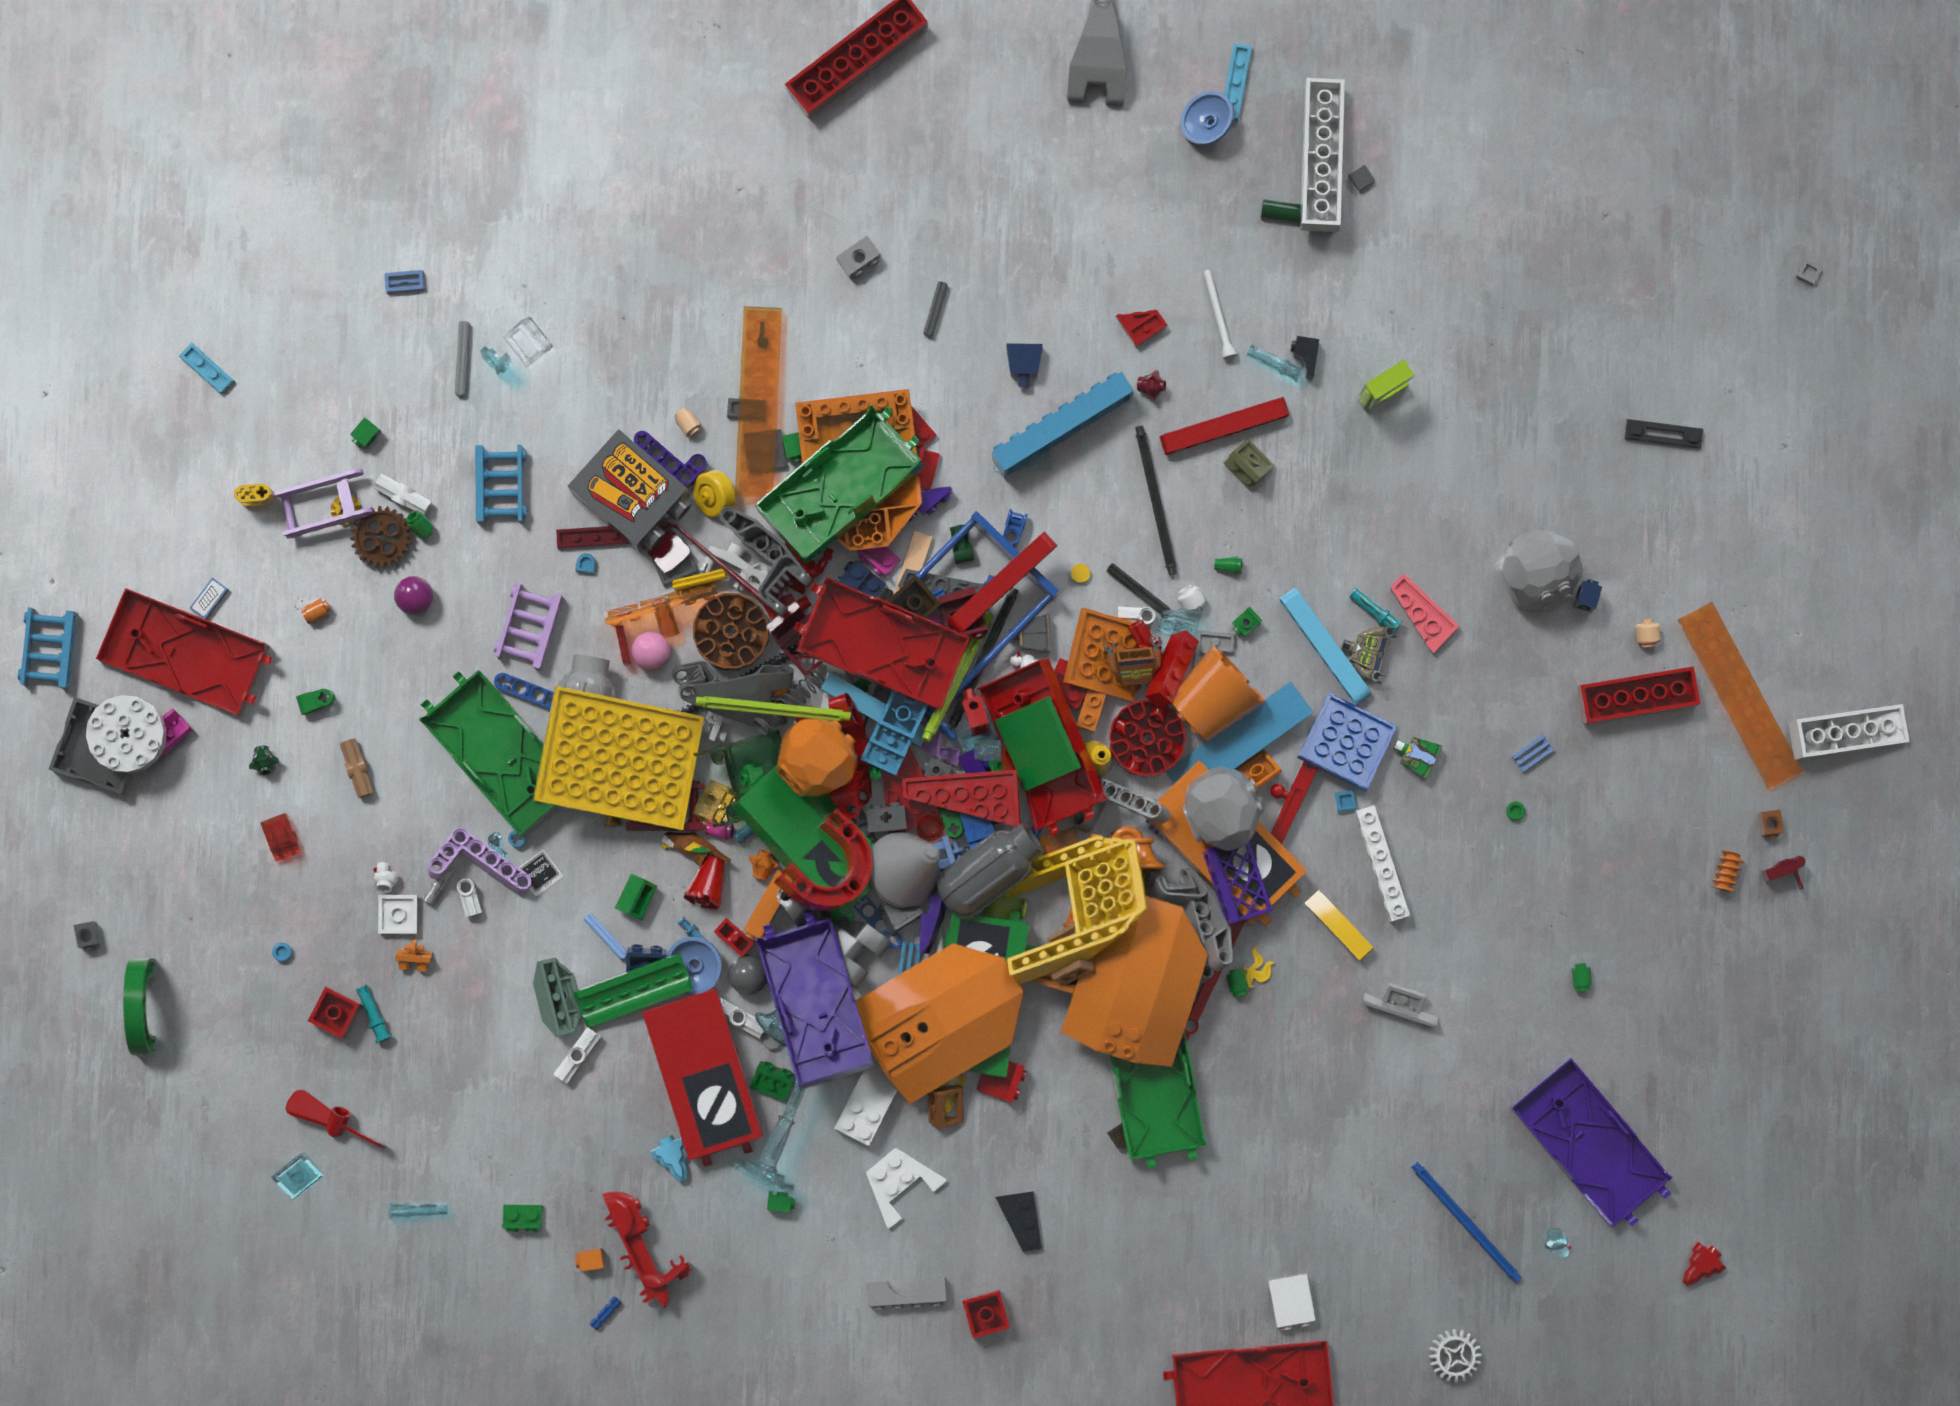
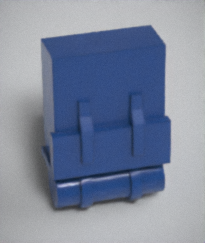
[960,813,995,849]

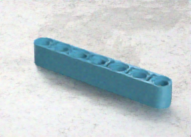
[1279,587,1372,706]

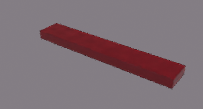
[556,522,672,549]

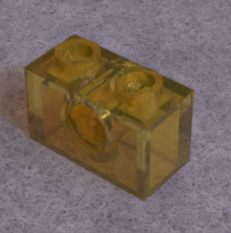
[693,779,737,827]

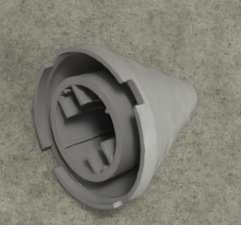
[869,832,939,908]

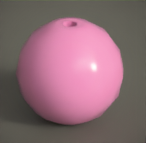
[631,631,671,671]

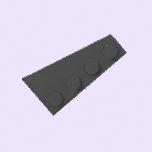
[898,569,983,594]

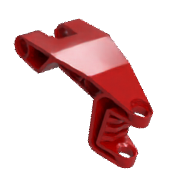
[795,693,872,819]

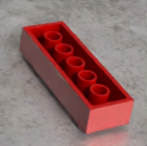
[1577,666,1701,725]

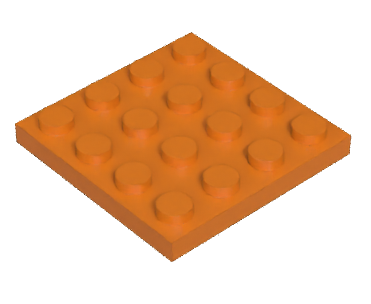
[1063,608,1151,702]

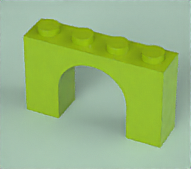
[1358,359,1414,411]

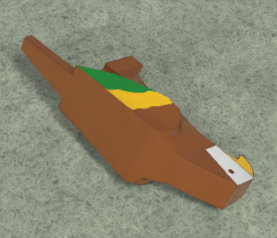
[661,832,731,866]

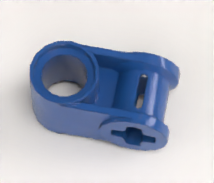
[1003,509,1028,547]

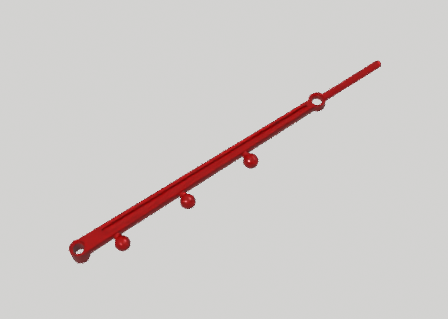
[1184,761,1318,1041]

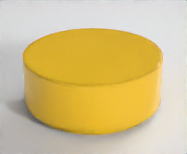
[1071,564,1090,583]

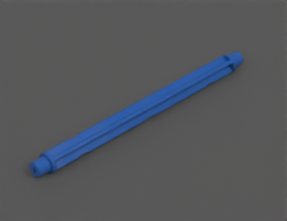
[1411,1161,1522,1283]

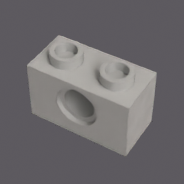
[836,235,881,279]

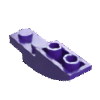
[901,486,953,530]

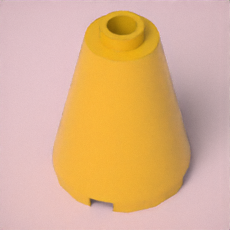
[1084,740,1113,777]

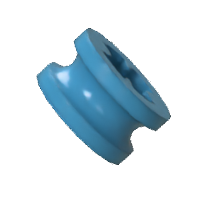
[508,830,526,847]

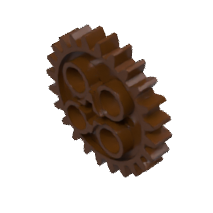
[350,506,413,568]

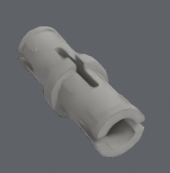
[422,869,453,906]

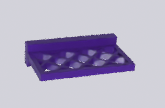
[1202,842,1273,925]

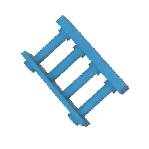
[475,444,527,524]
[18,607,77,689]

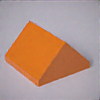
[1234,749,1282,791]

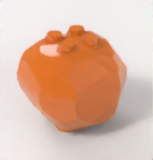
[775,719,857,797]

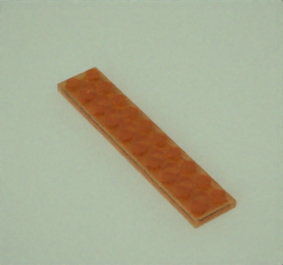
[735,306,782,497]
[1678,602,1803,789]

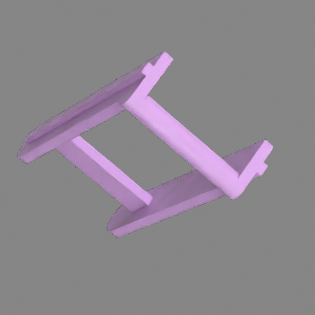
[273,469,373,539]

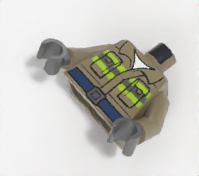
[1341,626,1397,684]

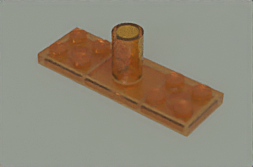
[604,582,718,638]

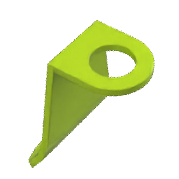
[983,896,1027,919]

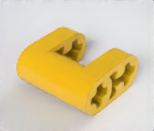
[234,484,276,507]

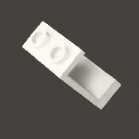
[1268,1274,1315,1330]

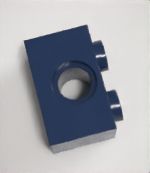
[1573,579,1603,613]

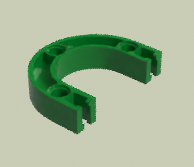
[123,958,156,1056]

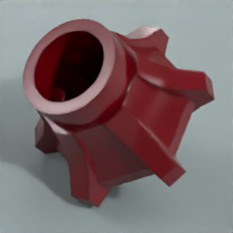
[1137,370,1166,400]

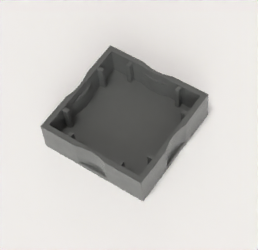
[48,697,133,796]

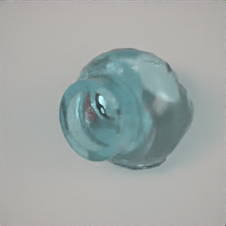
[1544,1228,1571,1257]

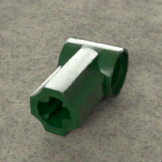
[950,525,974,564]

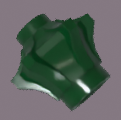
[249,745,279,775]

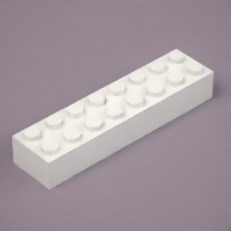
[1300,78,1345,232]

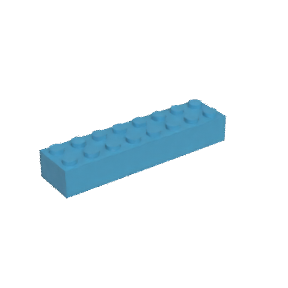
[992,371,1134,478]

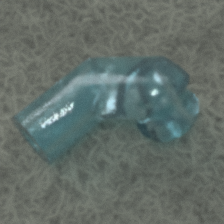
[488,832,508,858]

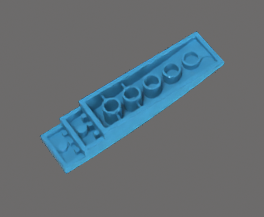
[860,618,929,776]
[1165,682,1313,784]

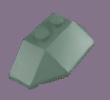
[533,957,581,1037]

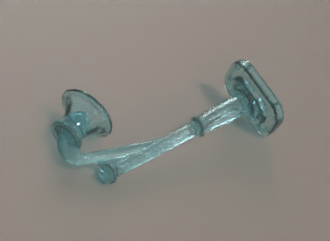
[729,1010,806,1192]

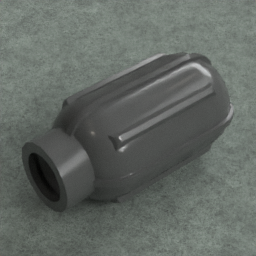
[937,823,1044,919]

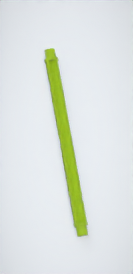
[922,611,994,742]
[696,696,851,722]

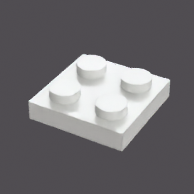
[378,895,418,934]

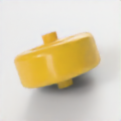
[693,470,735,518]

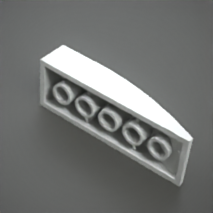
[1788,704,1910,760]
[835,1033,911,1146]

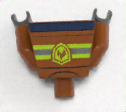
[1103,636,1163,691]

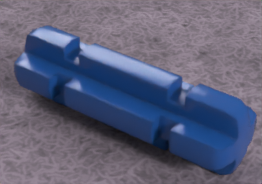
[590,1296,621,1330]

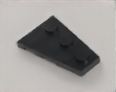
[995,1191,1042,1252]

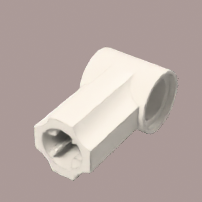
[1118,607,1155,626]
[457,879,482,917]

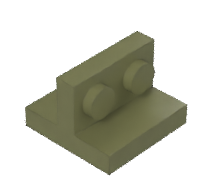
[1224,439,1275,490]

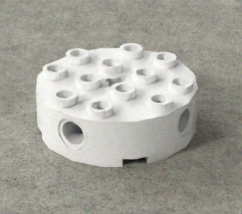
[86,695,166,773]

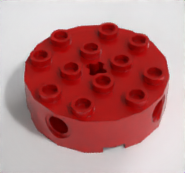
[1108,699,1186,778]

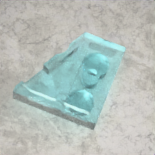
[1157,606,1204,637]

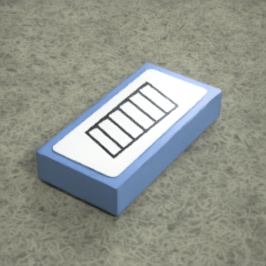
[190,577,228,619]

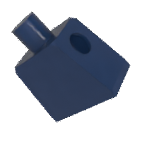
[1006,343,1043,388]

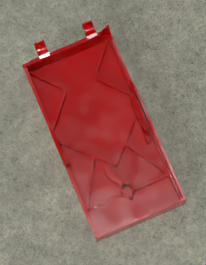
[794,576,970,710]

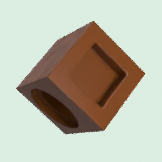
[1758,810,1784,839]

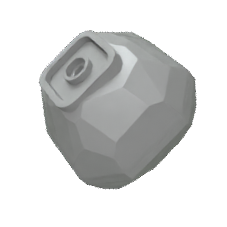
[1501,528,1583,611]
[1183,766,1265,851]

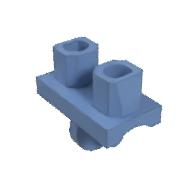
[933,835,966,871]

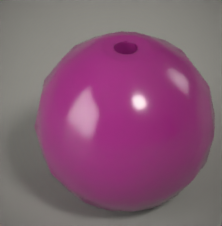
[394,576,433,615]

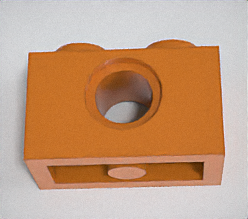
[1077,690,1106,733]

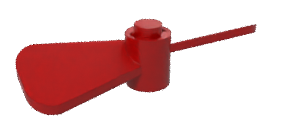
[285,1090,386,1149]

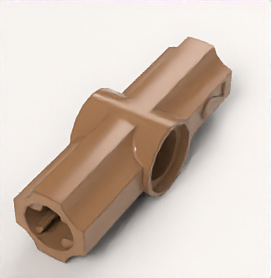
[340,738,374,798]

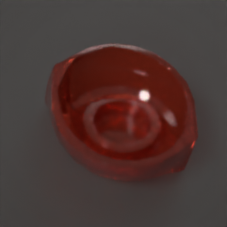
[916,813,944,842]

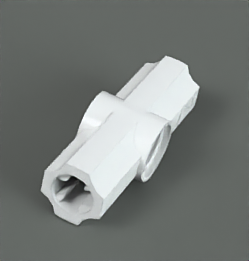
[374,474,432,515]
[720,997,768,1039]
[554,1027,601,1084]

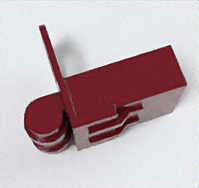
[1761,856,1806,890]

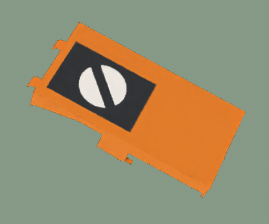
[1145,760,1307,927]

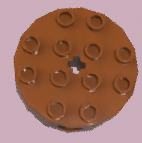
[693,593,769,671]

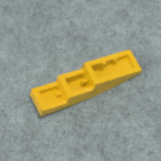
[1305,890,1374,961]

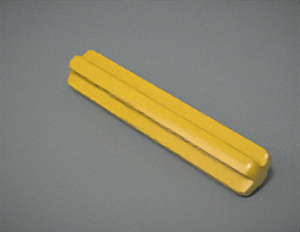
[672,569,727,591]

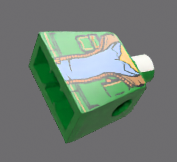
[1393,737,1442,780]

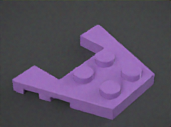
[911,693,962,766]

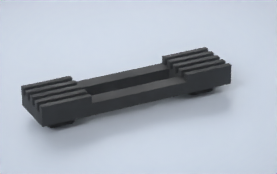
[1624,419,1703,448]

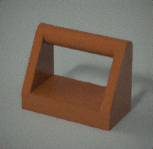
[928,1085,964,1129]

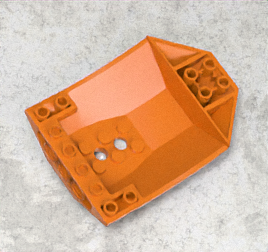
[795,389,922,551]
[856,943,1024,1104]

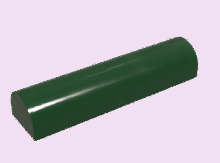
[1260,199,1301,224]

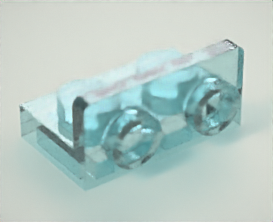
[480,346,511,375]

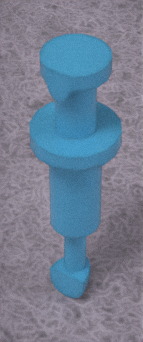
[677,916,705,939]

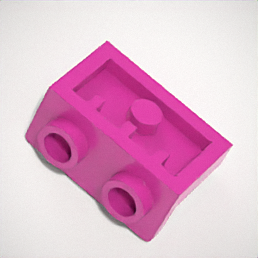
[857,546,901,577]

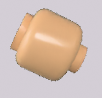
[1635,619,1661,647]

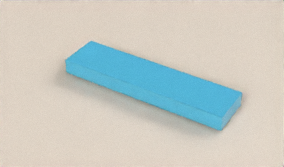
[1224,43,1252,121]

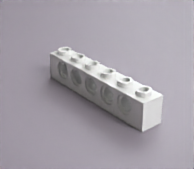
[1354,805,1410,922]

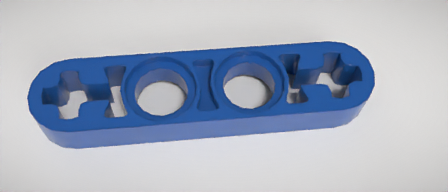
[494,673,554,709]
[853,894,902,949]

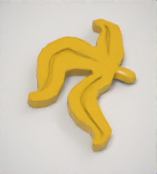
[1243,947,1274,988]

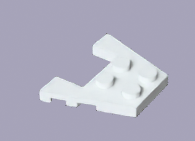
[866,1148,947,1229]

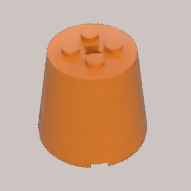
[1172,645,1266,741]

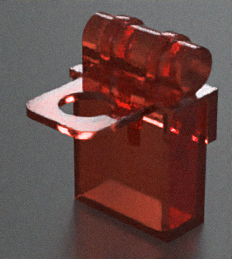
[260,813,301,861]

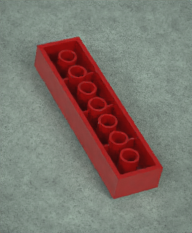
[785,0,928,118]

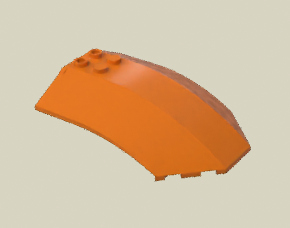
[1061,896,1208,1067]

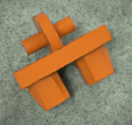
[395,939,433,972]

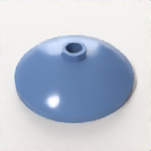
[1181,91,1234,145]
[666,937,722,995]

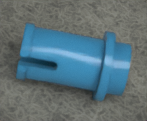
[733,824,754,844]

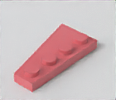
[1390,573,1459,654]

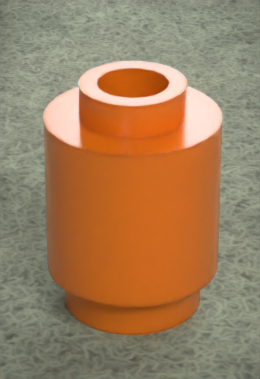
[301,598,331,624]

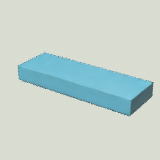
[179,342,234,395]

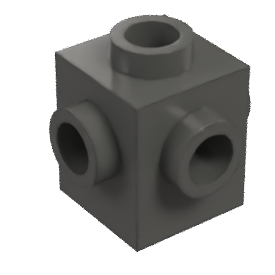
[922,756,953,777]

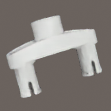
[699,542,752,591]

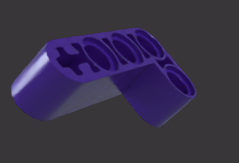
[634,431,708,487]

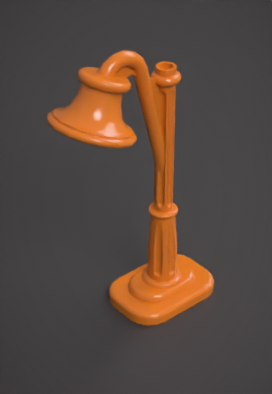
[1030,826,1166,993]

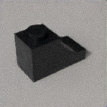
[1290,336,1320,379]

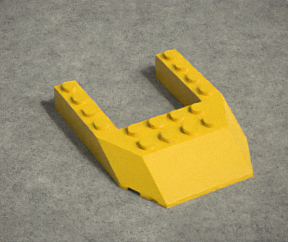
[1003,836,1148,984]

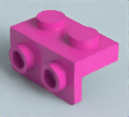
[162,709,193,756]

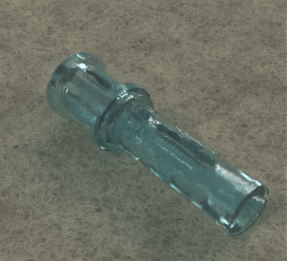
[1247,344,1304,383]
[388,1202,448,1220]

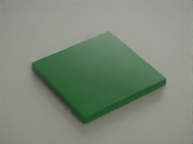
[994,696,1081,791]

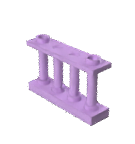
[494,582,563,670]

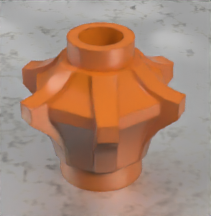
[749,850,779,880]

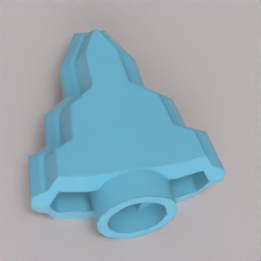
[650,1135,688,1182]

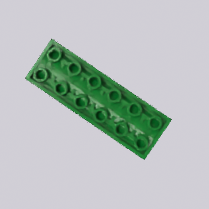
[573,953,694,1028]

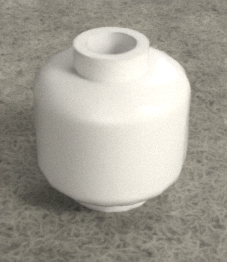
[1178,585,1206,614]

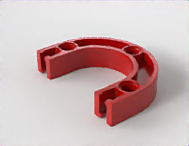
[774,808,872,911]

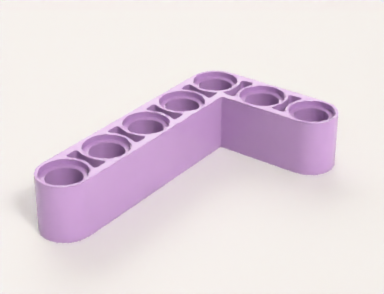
[427,828,531,895]

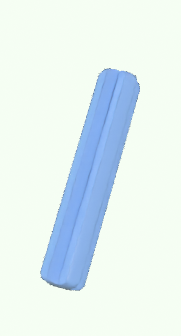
[584,913,627,960]

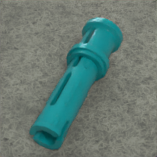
[1349,588,1403,635]
[356,985,392,1044]

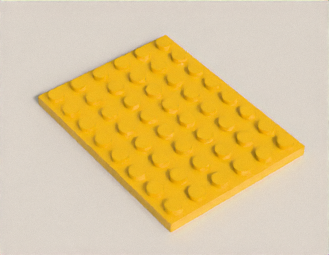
[533,686,704,830]

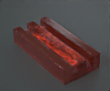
[615,625,632,665]

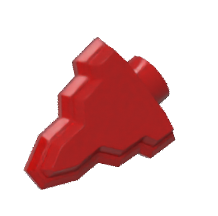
[1682,1241,1726,1286]

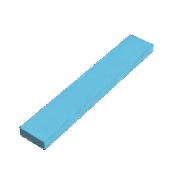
[820,672,926,747]

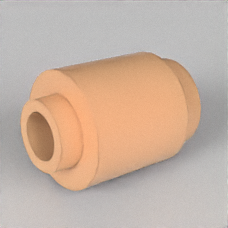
[674,407,701,437]

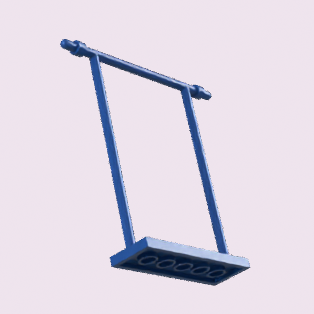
[914,511,1059,741]

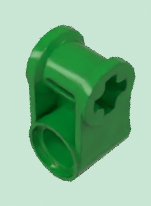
[296,689,335,715]
[939,807,963,839]

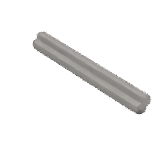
[455,321,470,396]

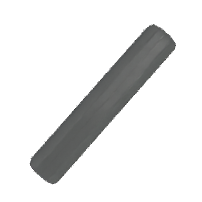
[923,281,948,337]

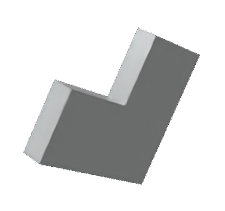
[1193,630,1235,669]

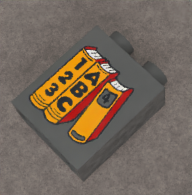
[568,429,692,552]

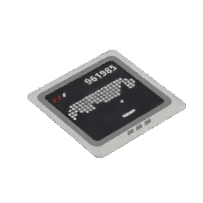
[518,849,563,896]

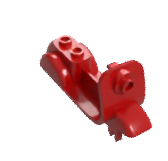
[602,1191,692,1309]

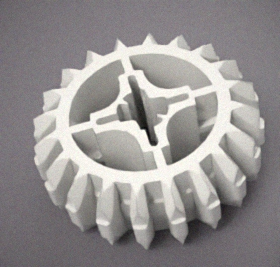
[1429,1329,1482,1382]

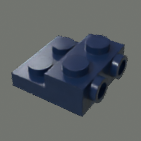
[835,560,886,598]
[626,944,666,972]

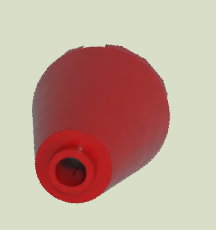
[683,854,725,910]

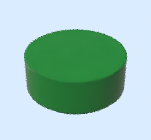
[1506,801,1525,821]

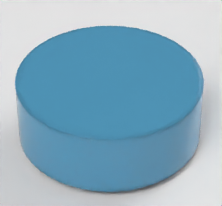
[272,943,292,962]

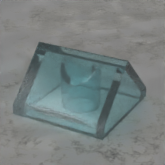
[271,1152,323,1200]

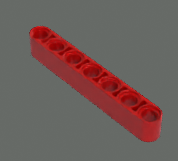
[1159,397,1290,455]
[947,531,1058,633]

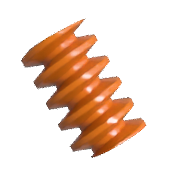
[1711,850,1745,892]

